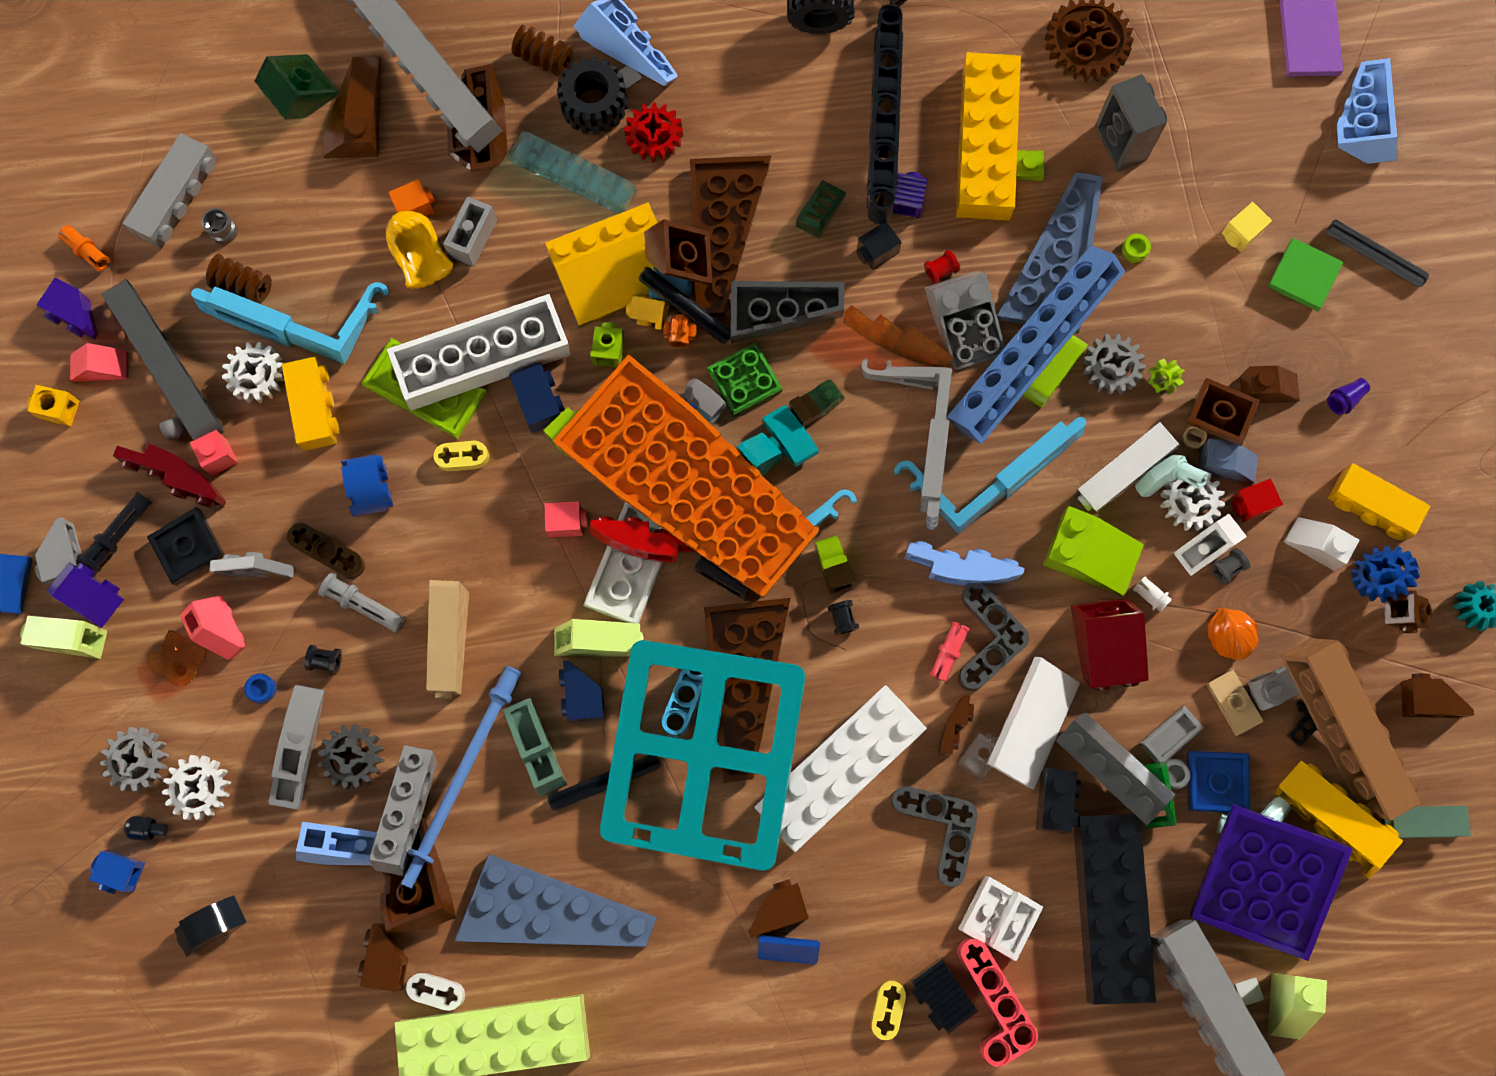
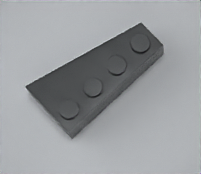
[731,281,844,343]

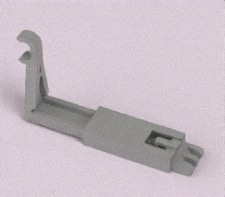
[862,357,952,530]

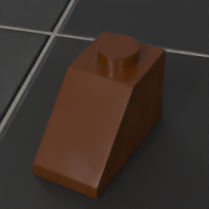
[1239,365,1300,403]
[1401,673,1474,719]
[749,879,809,937]

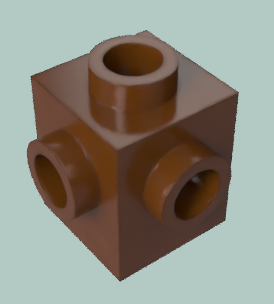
[1384,590,1432,633]

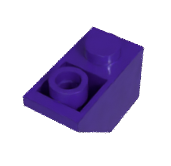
[36,277,97,339]

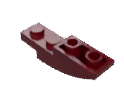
[113,443,226,508]

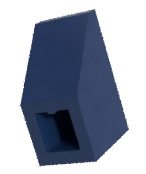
[559,661,605,723]

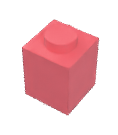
[190,430,238,476]
[544,501,588,538]

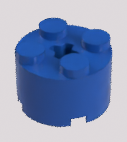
[341,454,393,517]

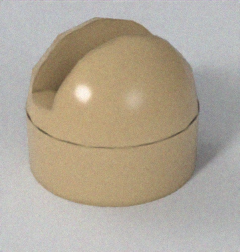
[1183,426,1207,449]

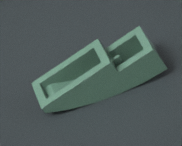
[503,698,567,797]

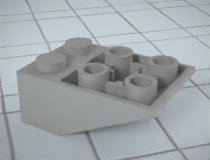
[924,271,1005,371]

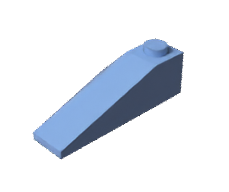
[573,0,678,86]
[1337,58,1397,164]

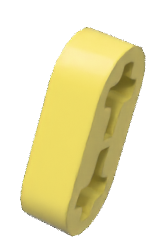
[433,441,490,471]
[871,980,906,1040]

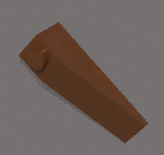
[380,814,456,933]

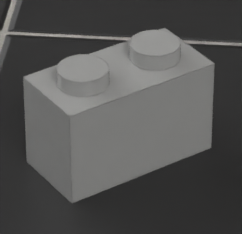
[443,196,497,267]

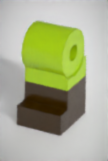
[814,535,856,594]

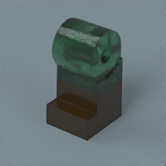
[788,379,845,428]

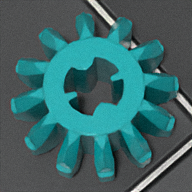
[1452,581,1496,631]

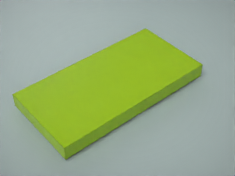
[361,338,487,440]

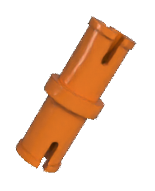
[58,225,110,271]

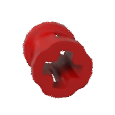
[924,249,960,284]

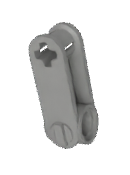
[1247,666,1300,710]

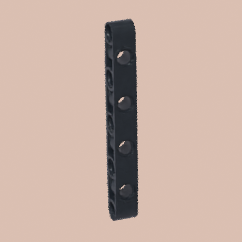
[867,4,903,224]

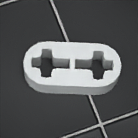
[406,973,465,1011]

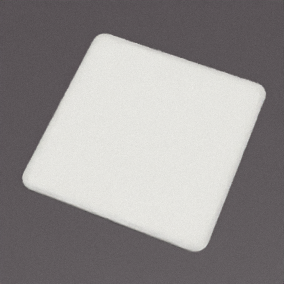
[618,66,642,88]
[1235,978,1264,1006]

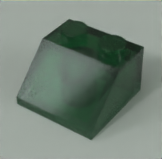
[254,54,339,120]

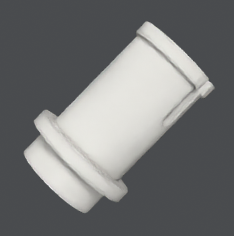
[1133,576,1172,612]

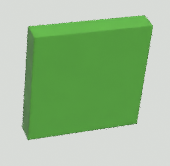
[1267,238,1343,311]
[707,342,783,417]

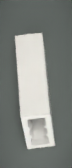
[1077,422,1179,512]

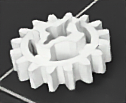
[222,342,285,403]
[1160,468,1225,531]
[162,755,231,820]

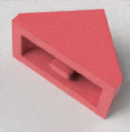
[70,343,128,383]

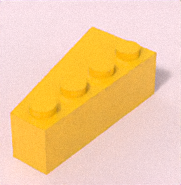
[1275,760,1403,879]

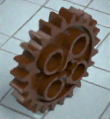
[1044,0,1134,82]

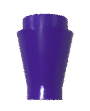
[1327,378,1370,415]

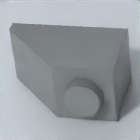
[35,517,85,586]

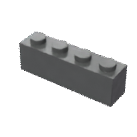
[1056,712,1176,825]

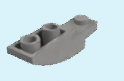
[268,685,325,810]

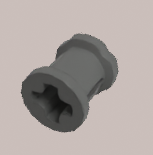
[1210,548,1251,585]

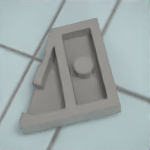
[210,552,294,578]

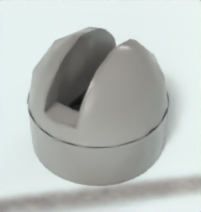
[159,418,185,441]

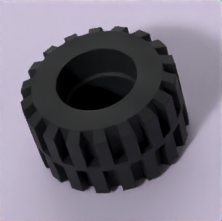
[787,0,855,34]
[557,57,628,135]

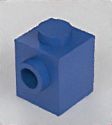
[89,851,145,894]

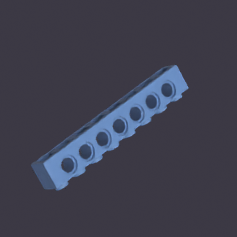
[947,245,1126,444]

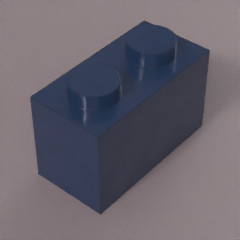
[509,363,565,433]

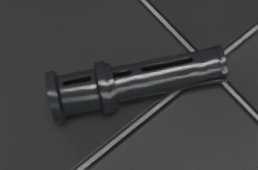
[77,492,152,572]

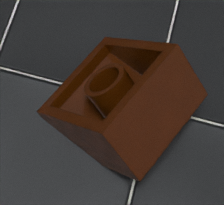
[644,219,712,285]
[1187,378,1260,446]

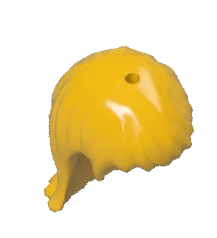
[386,211,453,289]

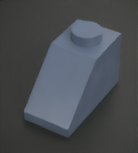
[1198,438,1258,484]

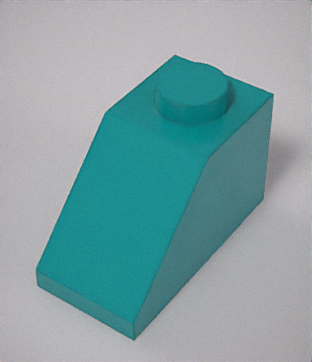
[737,432,782,476]

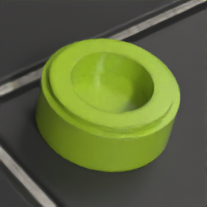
[1121,233,1151,263]

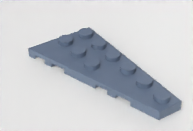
[997,172,1103,334]
[455,854,657,947]

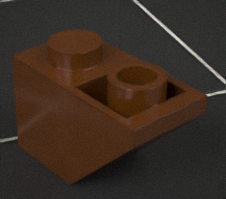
[358,923,409,992]

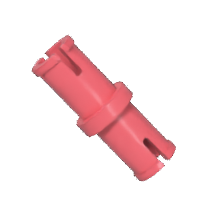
[929,621,970,682]

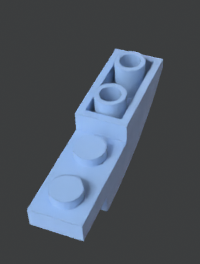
[904,541,1025,586]

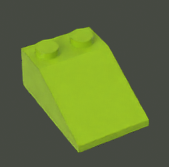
[1043,506,1144,597]

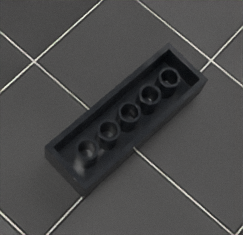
[1074,814,1156,1005]

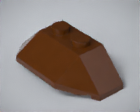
[447,64,508,172]

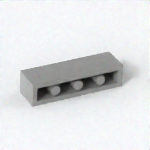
[123,133,217,249]

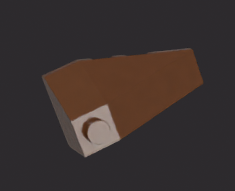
[323,56,381,158]

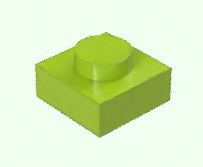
[1016,150,1044,181]

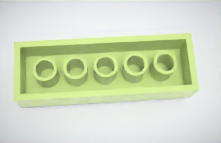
[395,994,590,1076]

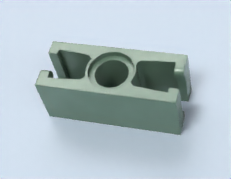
[1382,806,1471,838]

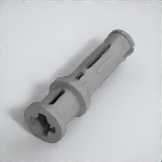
[318,573,406,633]

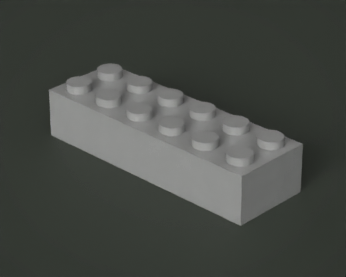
[1151,919,1286,1076]

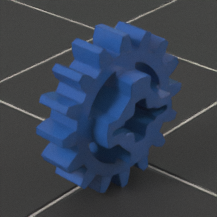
[1351,545,1420,603]

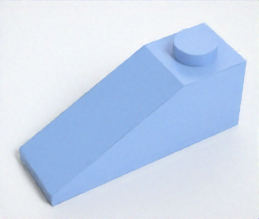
[296,822,377,865]

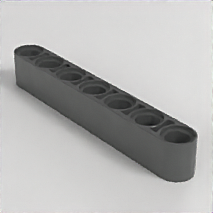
[102,279,225,440]

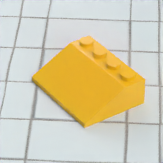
[545,202,657,327]

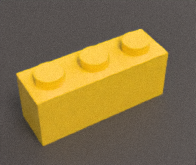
[282,357,339,451]
[1327,463,1431,541]

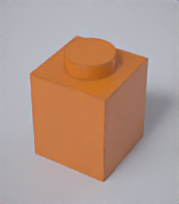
[388,179,435,217]

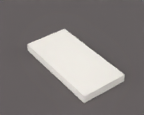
[583,502,663,624]
[987,657,1080,790]

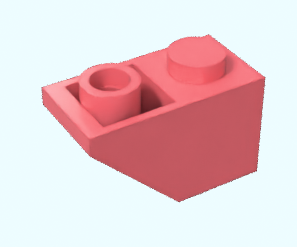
[180,595,246,660]

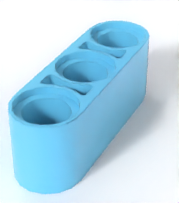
[662,669,703,738]

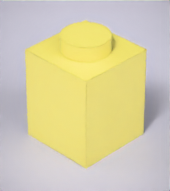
[1221,201,1272,252]

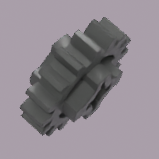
[318,724,385,789]

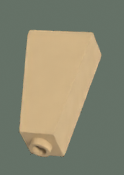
[426,580,469,700]

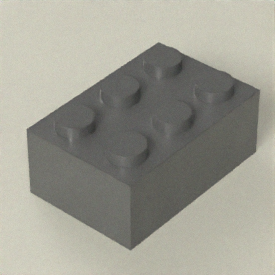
[1094,74,1167,171]

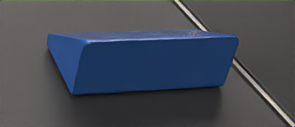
[757,935,820,964]

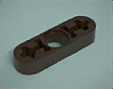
[287,523,365,579]

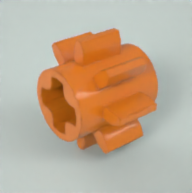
[663,314,697,348]

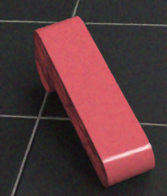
[957,938,1038,1067]

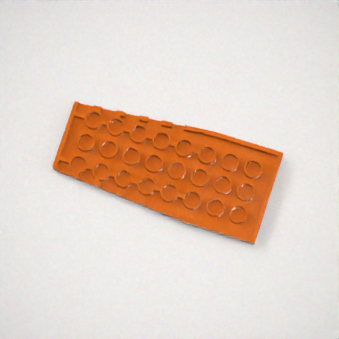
[553,354,819,597]

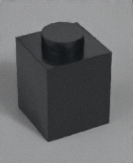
[856,223,902,270]

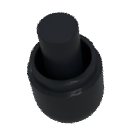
[123,816,168,841]

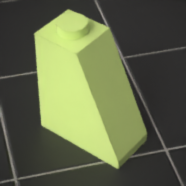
[20,616,107,659]
[554,619,643,657]
[1268,973,1327,1040]

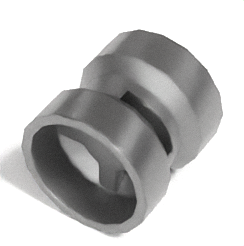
[201,208,237,244]

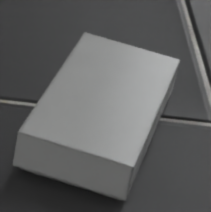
[1139,705,1204,763]

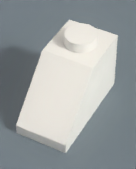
[1174,514,1247,576]
[1283,517,1360,571]

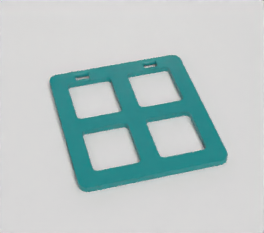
[600,640,806,871]

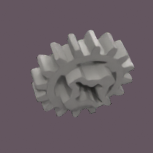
[1082,334,1146,395]
[100,727,169,792]

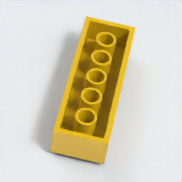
[955,52,1021,221]

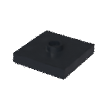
[147,507,225,586]

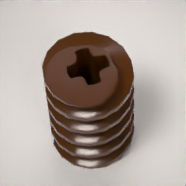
[511,25,573,76]
[206,254,272,304]

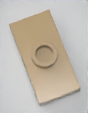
[1206,669,1264,736]

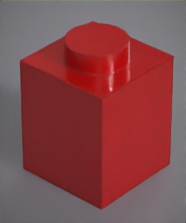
[1231,478,1283,523]

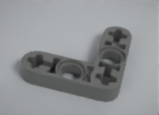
[959,583,1029,691]
[891,786,977,887]

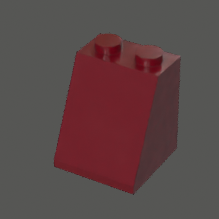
[1071,598,1149,691]

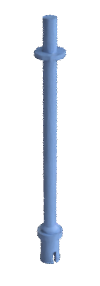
[401,666,521,889]

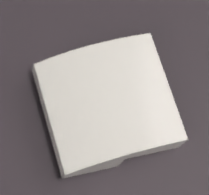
[958,875,1043,961]

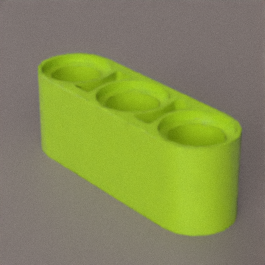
[1022,335,1088,408]

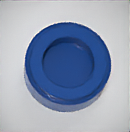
[244,674,277,704]

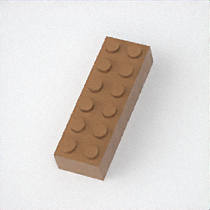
[1280,638,1421,821]

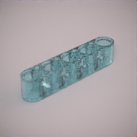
[507,131,638,214]

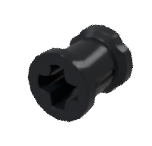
[827,600,859,635]
[305,644,342,675]

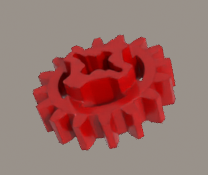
[624,102,683,162]

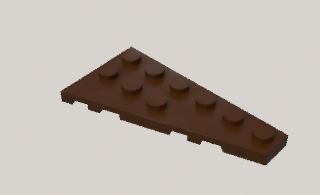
[690,155,771,317]
[704,598,790,783]

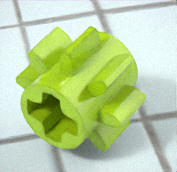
[1148,359,1185,395]

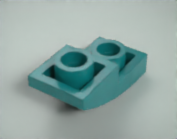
[762,405,819,467]

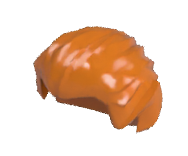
[1207,607,1259,660]

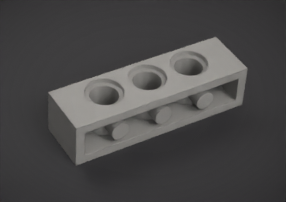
[369,745,437,876]

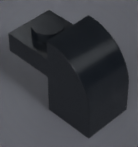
[174,895,247,957]

